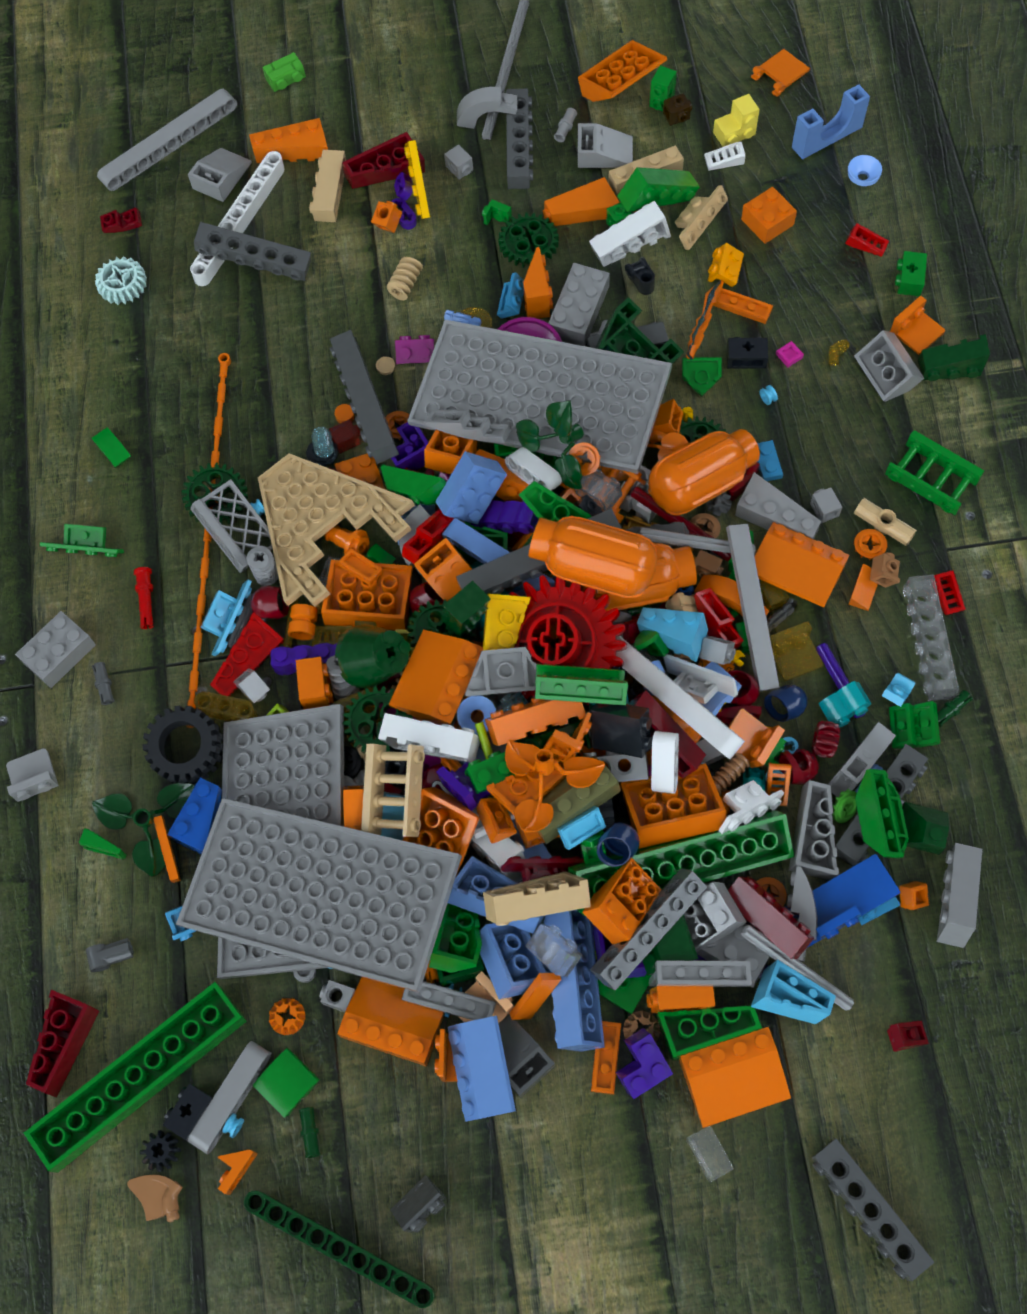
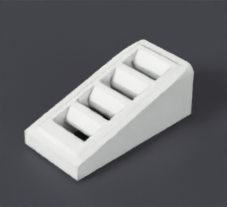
[704,142,745,171]

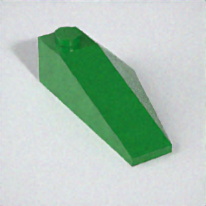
[518,481,592,522]
[429,903,482,973]

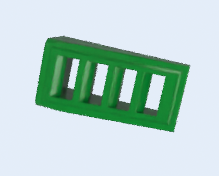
[79,828,127,860]

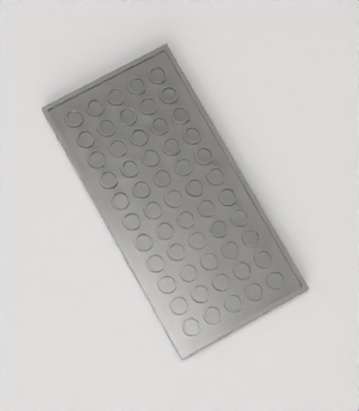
[407,320,672,474]
[217,704,344,979]
[176,798,462,993]

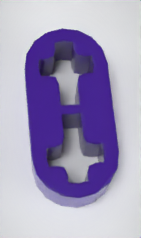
[394,172,413,201]
[391,198,417,230]

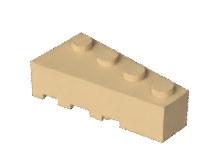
[483,872,591,926]

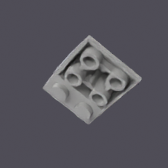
[578,123,633,168]
[188,148,252,202]
[684,882,746,952]

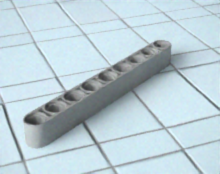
[97,89,237,191]

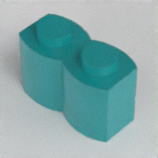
[818,681,871,727]

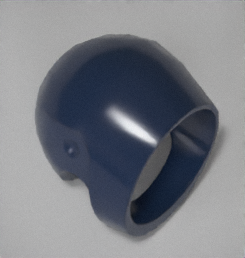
[764,685,808,722]
[597,823,640,867]

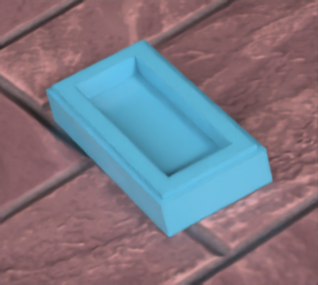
[557,806,606,850]

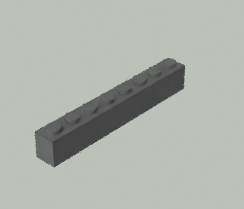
[330,330,399,464]
[456,508,622,595]

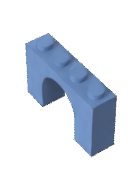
[792,85,870,159]

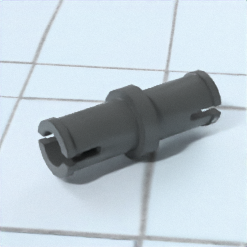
[91,662,115,705]

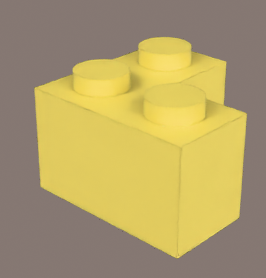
[713,94,760,147]

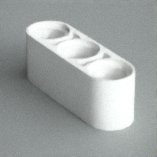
[505,447,562,491]
[651,731,679,794]

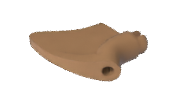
[127,1175,183,1223]

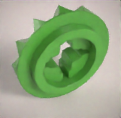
[832,789,857,823]

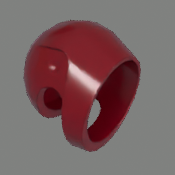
[408,582,443,612]
[251,586,290,619]
[728,670,759,706]
[779,749,819,785]

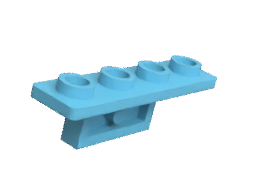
[200,579,252,656]

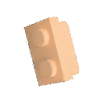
[458,971,514,1024]

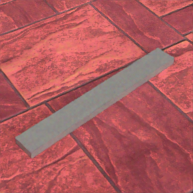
[726,524,780,691]

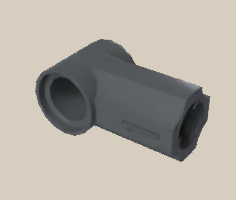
[86,938,134,972]

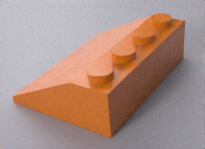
[578,40,667,102]
[755,522,850,608]
[321,560,413,631]
[389,629,483,725]
[620,763,726,849]
[402,787,480,878]
[337,977,445,1067]
[679,1027,791,1128]

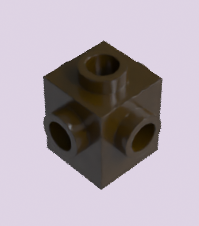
[663,93,692,126]

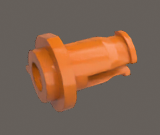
[325,525,370,556]

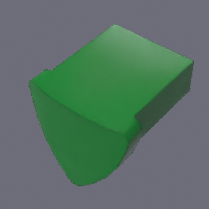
[365,544,396,564]
[634,630,669,657]
[580,830,607,864]

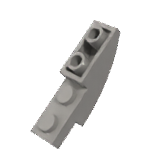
[828,722,896,797]
[787,866,818,962]

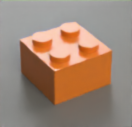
[741,187,797,244]
[424,430,477,475]
[296,657,334,710]

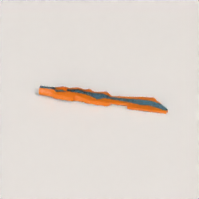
[686,280,724,360]

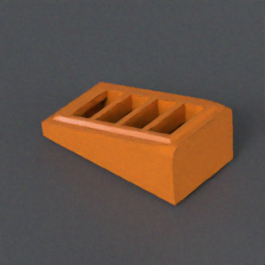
[765,763,791,806]

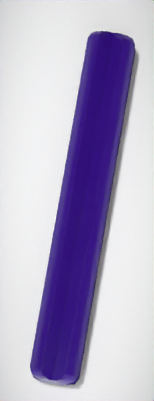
[816,643,865,718]

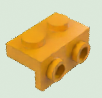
[708,243,744,287]

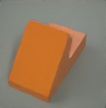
[218,1150,258,1195]

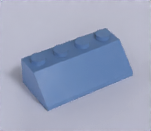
[447,1016,516,1122]

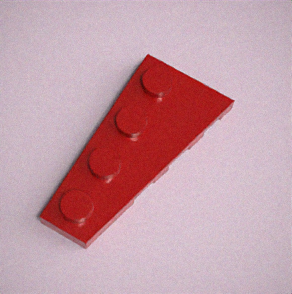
[210,612,284,700]

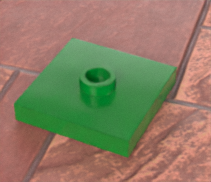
[598,974,652,1014]

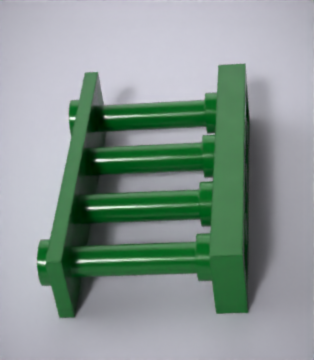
[885,430,984,515]
[535,664,628,705]

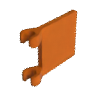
[751,49,810,97]

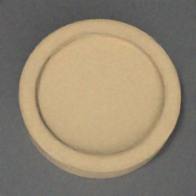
[376,357,395,375]

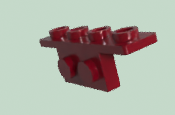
[501,856,584,882]

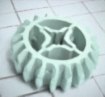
[95,256,147,305]

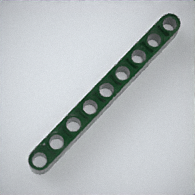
[244,1191,436,1308]

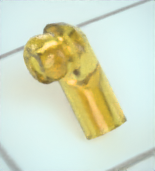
[829,339,850,366]

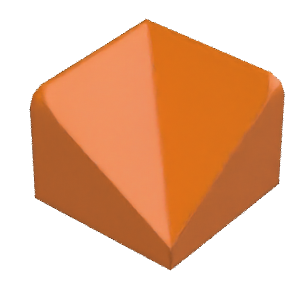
[899,881,929,910]

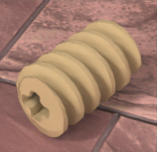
[387,257,423,300]

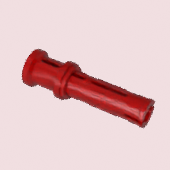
[133,567,154,629]

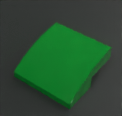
[889,701,940,749]
[252,1048,320,1118]

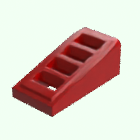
[845,223,889,257]
[929,570,966,616]

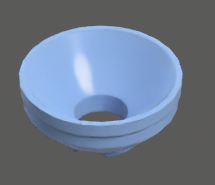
[848,155,882,186]
[457,695,496,735]

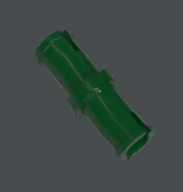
[937,690,973,727]
[299,1107,320,1158]

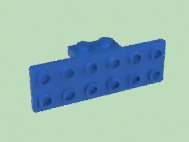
[785,854,900,949]

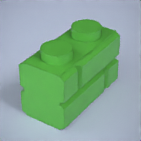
[262,52,306,92]

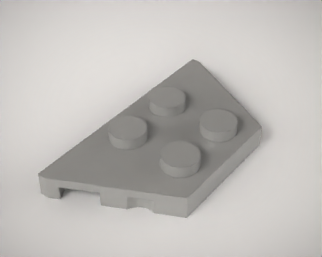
[465,647,536,697]

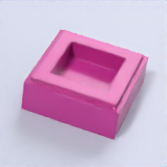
[776,341,804,368]

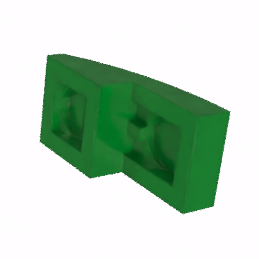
[91,427,131,469]

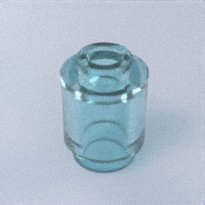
[311,427,334,458]

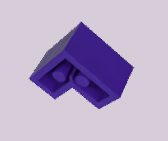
[391,422,428,471]
[616,1028,673,1099]

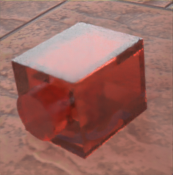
[329,419,361,454]

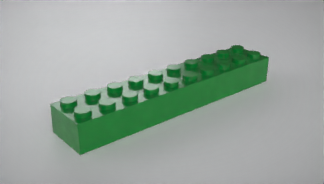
[568,810,794,916]
[23,982,247,1173]

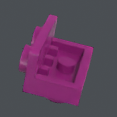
[395,335,435,364]

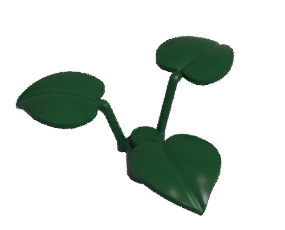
[516,400,584,489]
[92,783,194,877]

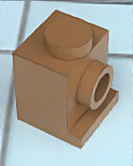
[695,550,724,578]
[870,552,900,588]

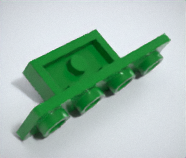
[40,524,124,557]

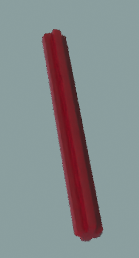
[630,486,731,562]

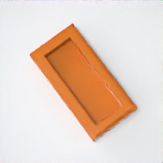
[338,548,383,587]

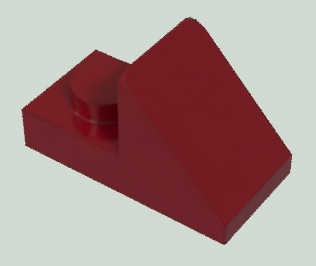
[887,1021,929,1052]

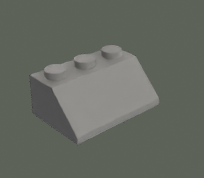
[854,330,924,402]

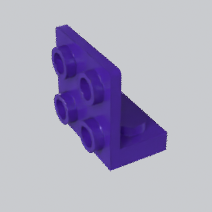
[436,757,491,811]

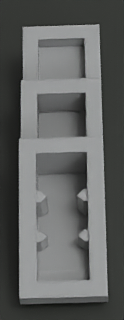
[425,410,511,443]

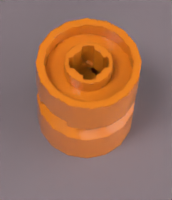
[288,604,318,640]

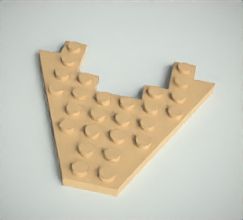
[258,454,415,607]

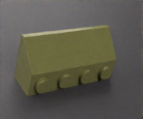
[537,756,621,844]

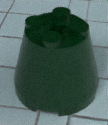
[335,624,411,689]

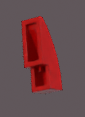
[402,509,454,564]
[694,588,744,650]

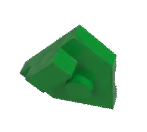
[682,357,722,397]

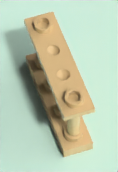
[361,744,425,837]

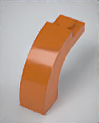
[694,575,769,616]

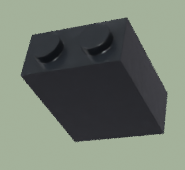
[590,703,653,758]

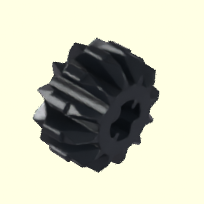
[140,1130,181,1172]

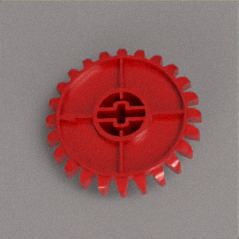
[509,575,627,706]

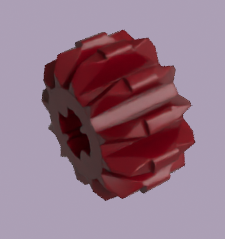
[811,721,840,758]

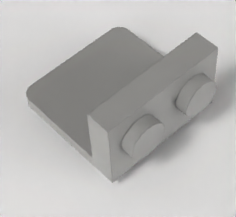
[6,748,59,802]

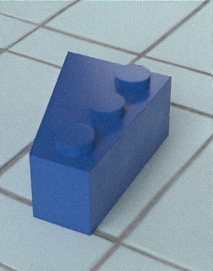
[167,778,222,855]

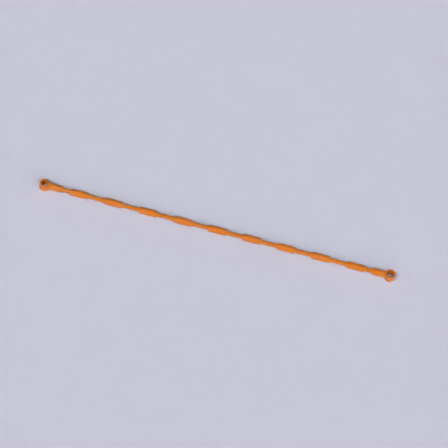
[186,353,231,728]

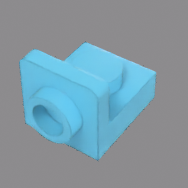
[882,673,915,707]

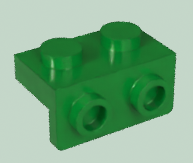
[465,751,515,794]

